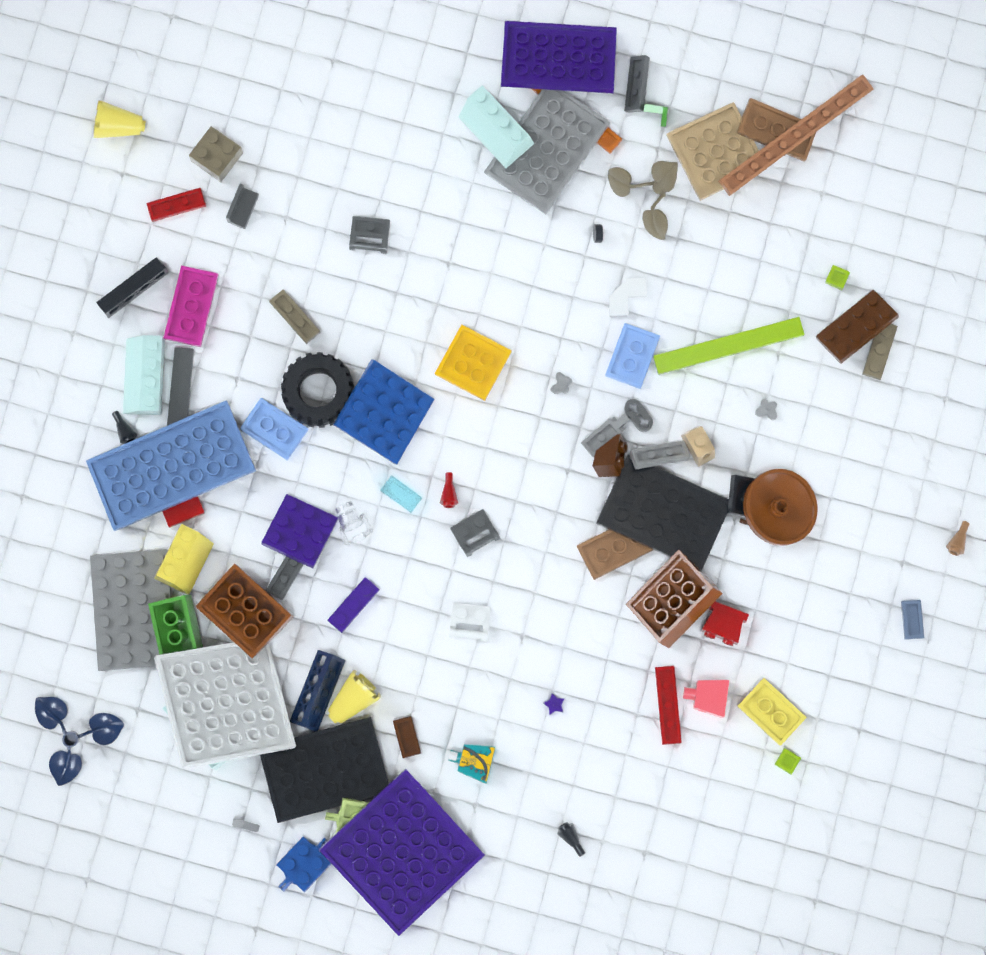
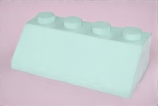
[458,85,534,168]
[123,335,165,415]

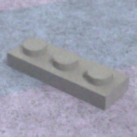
[629,440,690,469]

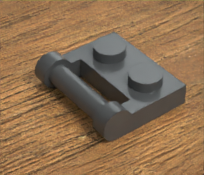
[349,216,390,254]
[450,509,501,558]

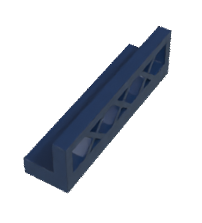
[290,650,346,732]

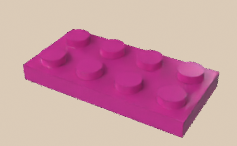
[163,265,219,348]

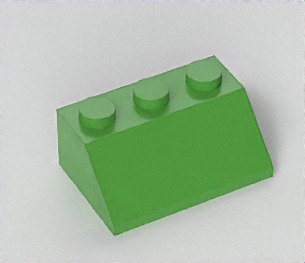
[148,594,203,655]

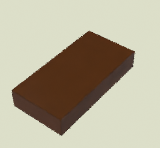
[393,716,421,759]

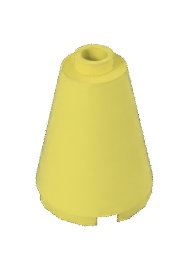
[93,100,146,138]
[328,670,381,723]

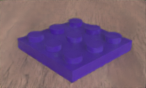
[261,494,338,569]

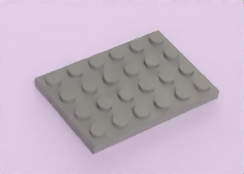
[484,89,610,215]
[90,549,171,671]

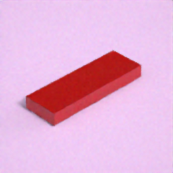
[146,187,206,222]

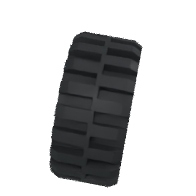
[281,352,355,428]

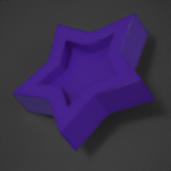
[543,693,565,715]

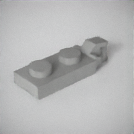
[581,414,630,457]

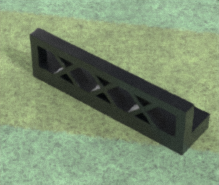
[96,257,169,319]

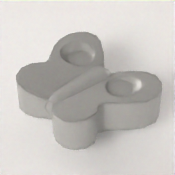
[550,372,572,394]
[755,399,777,421]

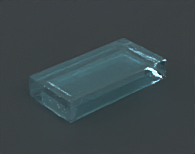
[380,475,422,513]

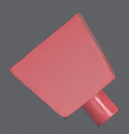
[683,680,729,718]

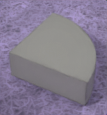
[232,818,260,832]

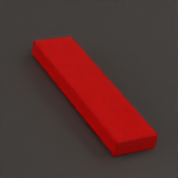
[655,666,682,745]

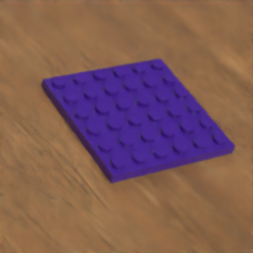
[319,768,485,936]

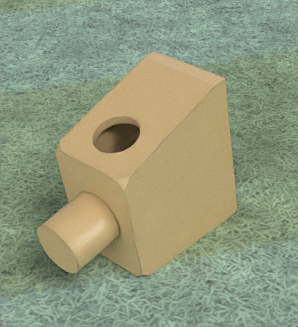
[681,426,715,467]

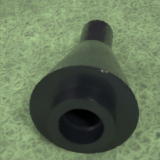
[112,411,137,444]
[557,822,586,857]

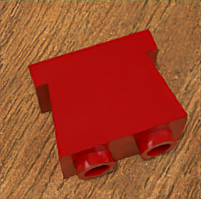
[701,601,749,646]

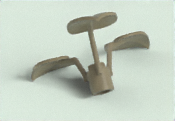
[608,161,678,240]

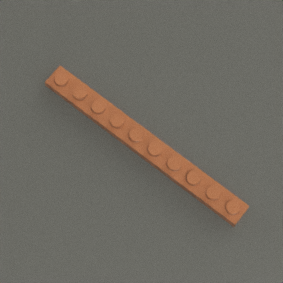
[718,74,874,196]

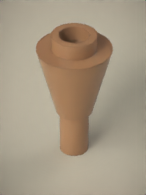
[946,521,970,556]

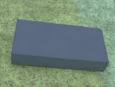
[901,600,924,640]

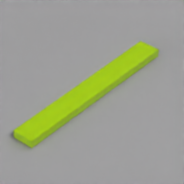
[653,317,805,375]

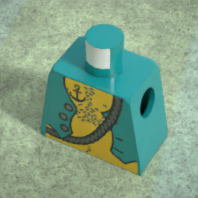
[448,744,495,784]

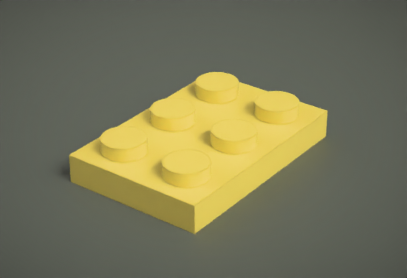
[737,678,807,746]

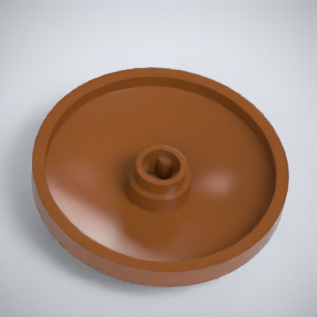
[743,469,818,546]

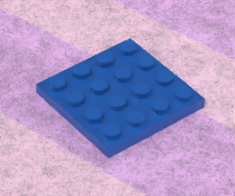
[333,359,435,465]

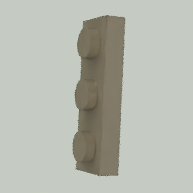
[269,289,321,345]
[862,324,898,380]

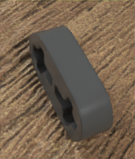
[624,399,653,432]

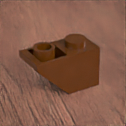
[592,434,628,477]

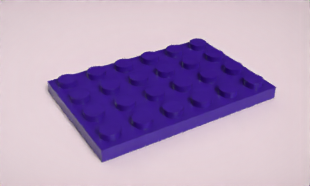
[501,21,617,94]

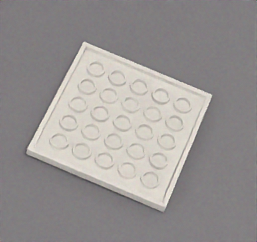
[154,642,296,769]

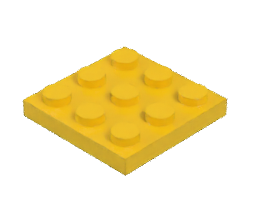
[435,324,512,401]

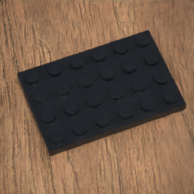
[596,454,729,571]
[260,717,389,823]

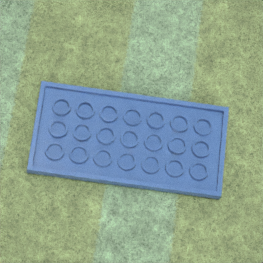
[86,400,256,531]

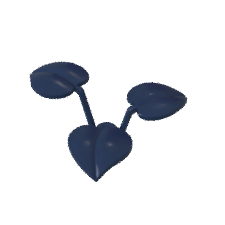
[35,697,124,786]

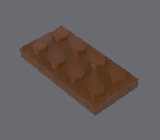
[816,289,899,364]

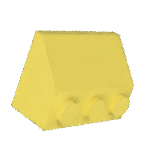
[154,524,214,595]

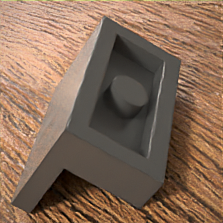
[226,183,259,229]

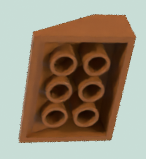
[625,550,723,648]
[195,563,294,659]

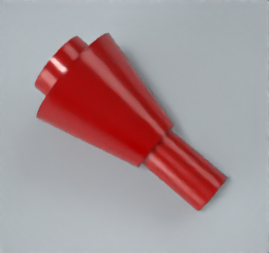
[439,472,458,508]

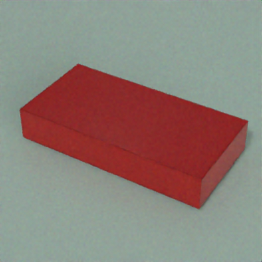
[162,496,205,528]

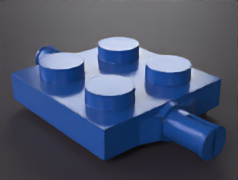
[276,836,331,892]

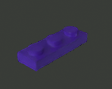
[327,577,380,633]

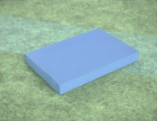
[605,323,660,389]
[240,398,309,461]

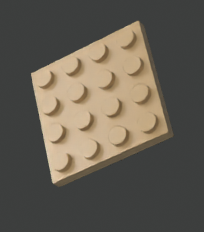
[666,102,767,201]

